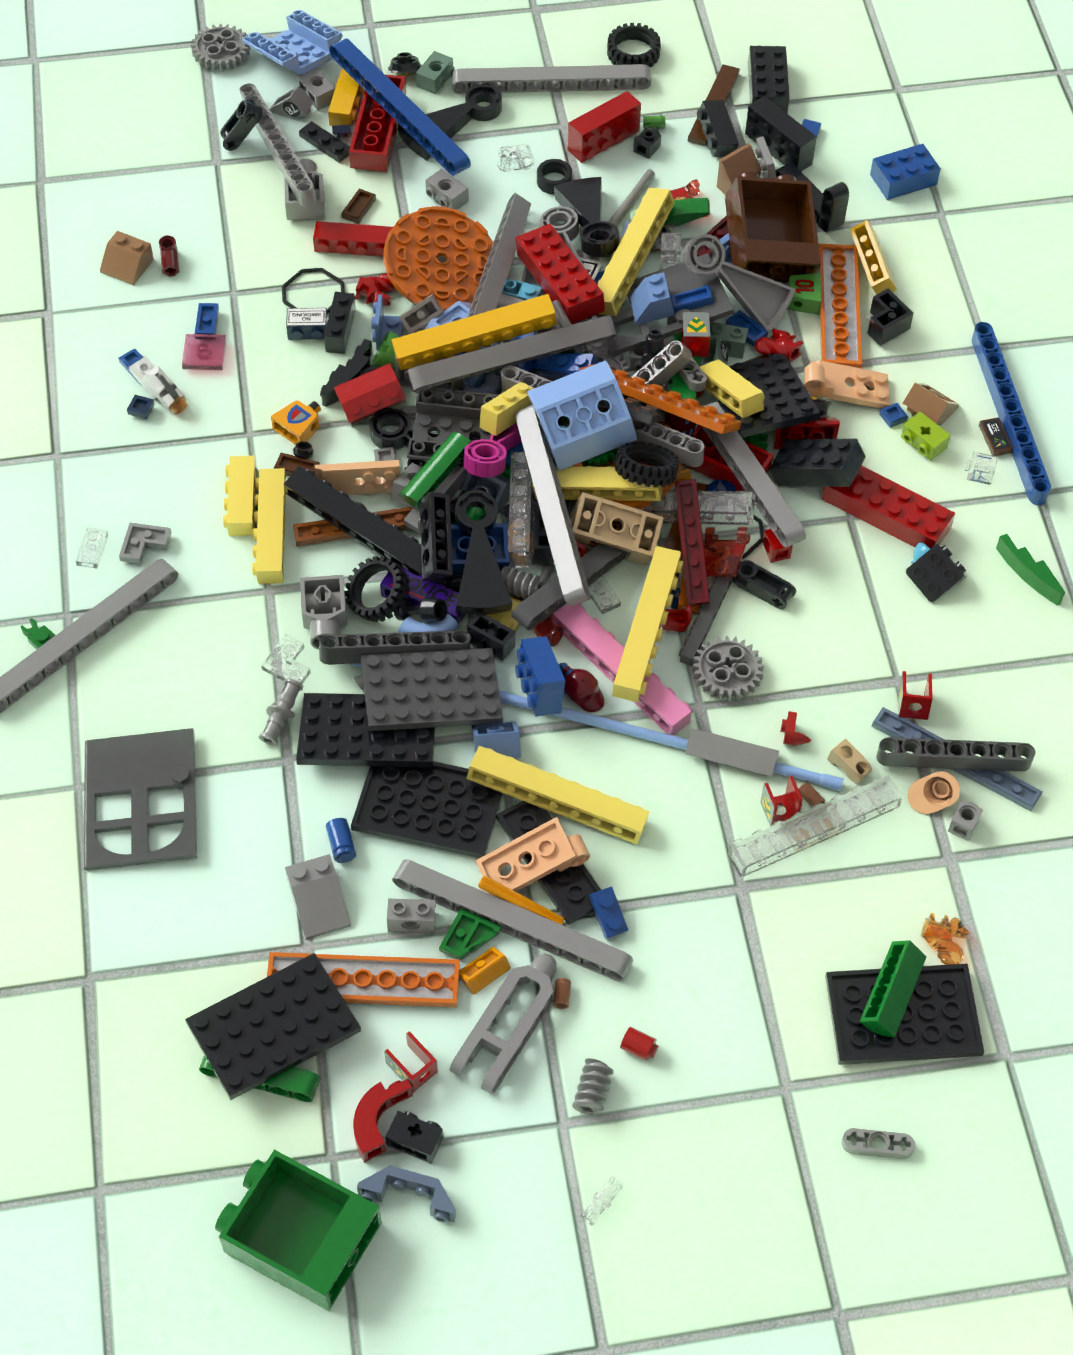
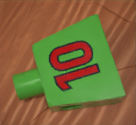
[788,273,821,315]

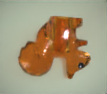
[920,913,970,965]

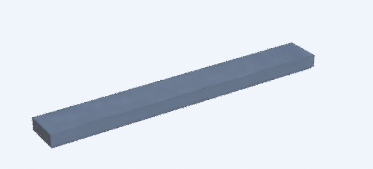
[871,707,1043,812]

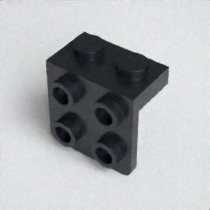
[906,544,967,602]

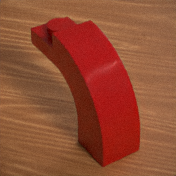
[353,1079,413,1163]

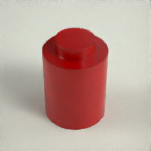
[620,1026,659,1061]

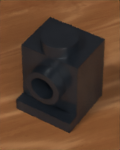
[633,128,662,159]

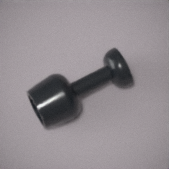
[394,597,447,623]

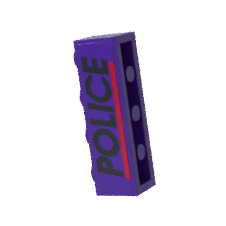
[380,568,466,625]

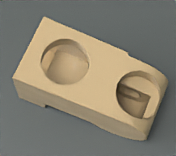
[827,738,872,783]

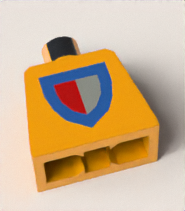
[271,400,321,445]

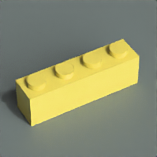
[700,359,765,418]
[223,456,256,536]

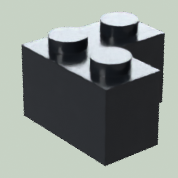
[867,288,914,346]

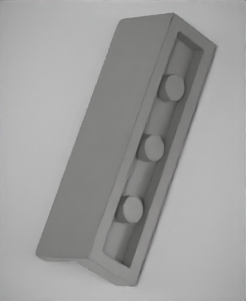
[404,465,469,535]
[685,728,779,776]

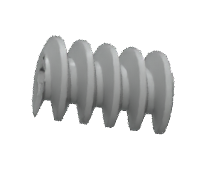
[501,566,546,600]
[572,1058,614,1115]

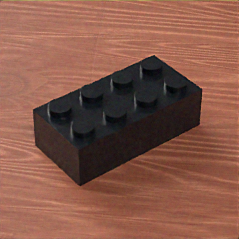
[748,45,790,113]
[745,96,817,172]
[769,439,866,487]

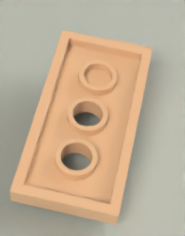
[804,360,890,409]
[315,460,400,495]
[476,817,590,892]

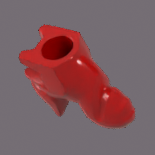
[355,273,396,306]
[754,328,804,363]

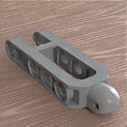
[449,953,557,1095]

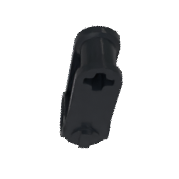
[220,99,263,151]
[732,560,797,610]

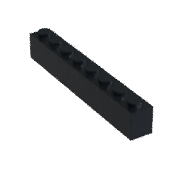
[284,466,422,576]

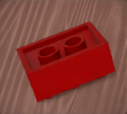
[334,363,406,425]
[772,417,840,450]

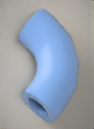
[398,614,459,633]

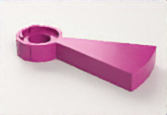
[464,423,522,477]

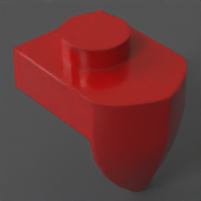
[661,605,692,632]
[780,711,811,746]

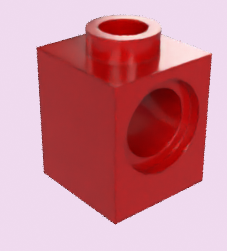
[762,528,793,563]

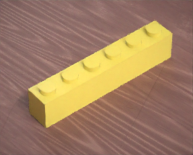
[532,466,663,501]
[252,468,286,584]

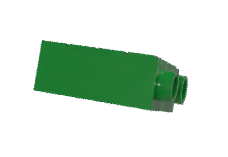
[215,1149,382,1311]

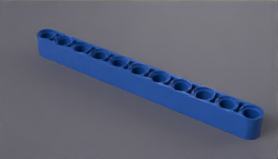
[329,38,471,176]
[971,322,1051,505]

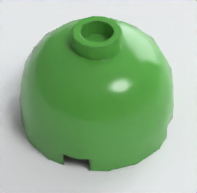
[372,331,400,371]

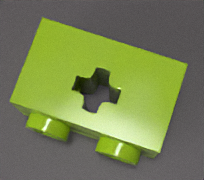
[901,411,951,461]

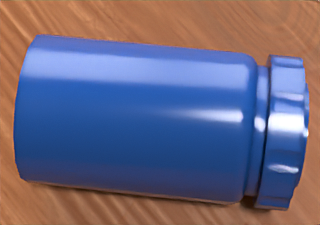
[325,818,357,863]

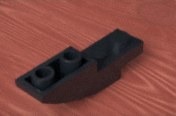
[320,339,373,407]

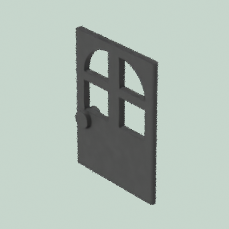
[596,253,734,357]
[84,728,197,871]

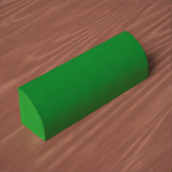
[398,432,471,510]
[860,940,927,1037]

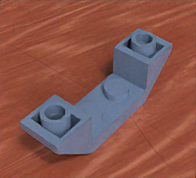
[357,1166,456,1223]

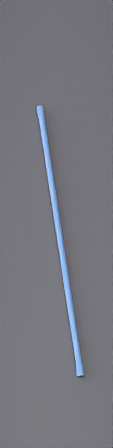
[350,664,844,791]

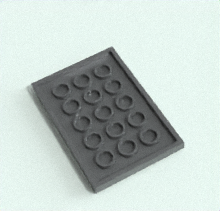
[361,648,503,731]

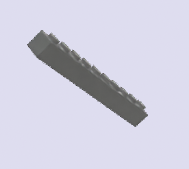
[678,557,741,666]

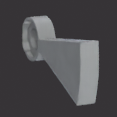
[540,206,587,295]
[683,234,796,331]

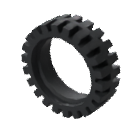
[607,23,661,67]
[614,442,680,487]
[345,556,410,622]

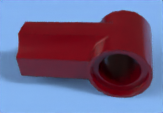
[159,235,179,277]

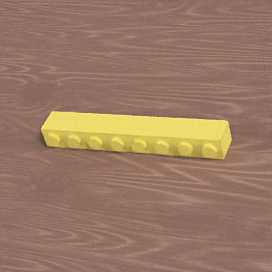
[598,188,675,316]
[612,546,683,703]
[467,746,650,845]

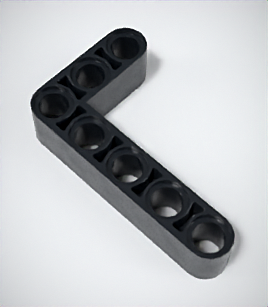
[775,163,849,233]

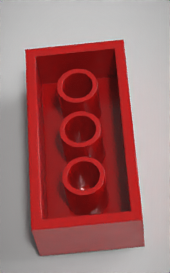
[567,91,641,163]

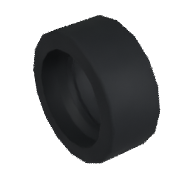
[537,159,572,194]

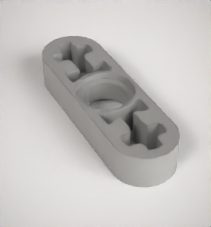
[677,351,707,392]
[841,1128,915,1159]

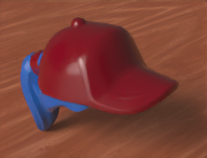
[559,662,604,712]

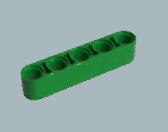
[199,1056,320,1102]

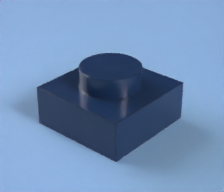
[332,125,351,137]
[127,394,155,419]

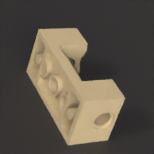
[571,492,664,565]

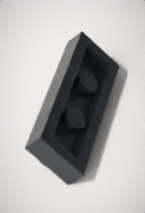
[299,121,350,163]

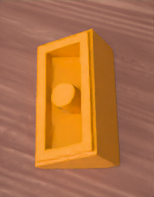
[459,946,511,994]

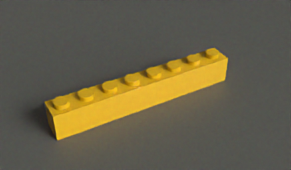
[391,294,557,370]

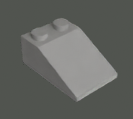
[285,854,351,940]

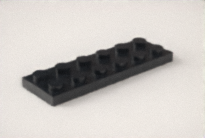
[496,801,601,925]

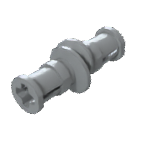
[258,678,303,746]

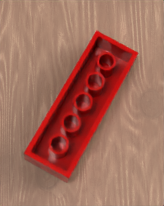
[349,74,407,172]
[515,223,605,324]
[821,465,956,549]

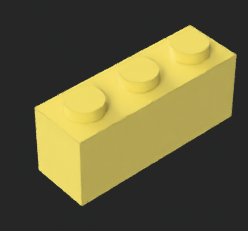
[479,382,534,436]

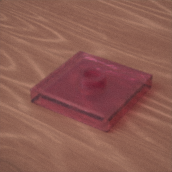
[182,334,226,370]

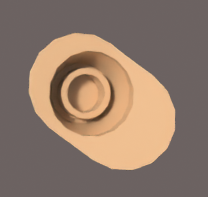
[907,771,960,814]

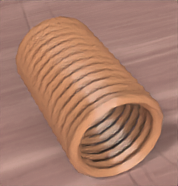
[799,782,825,810]
[553,978,571,1009]

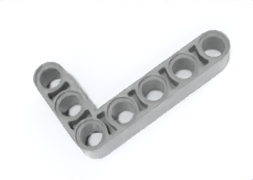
[632,341,692,386]

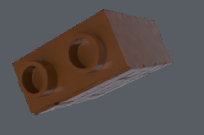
[725,172,821,282]

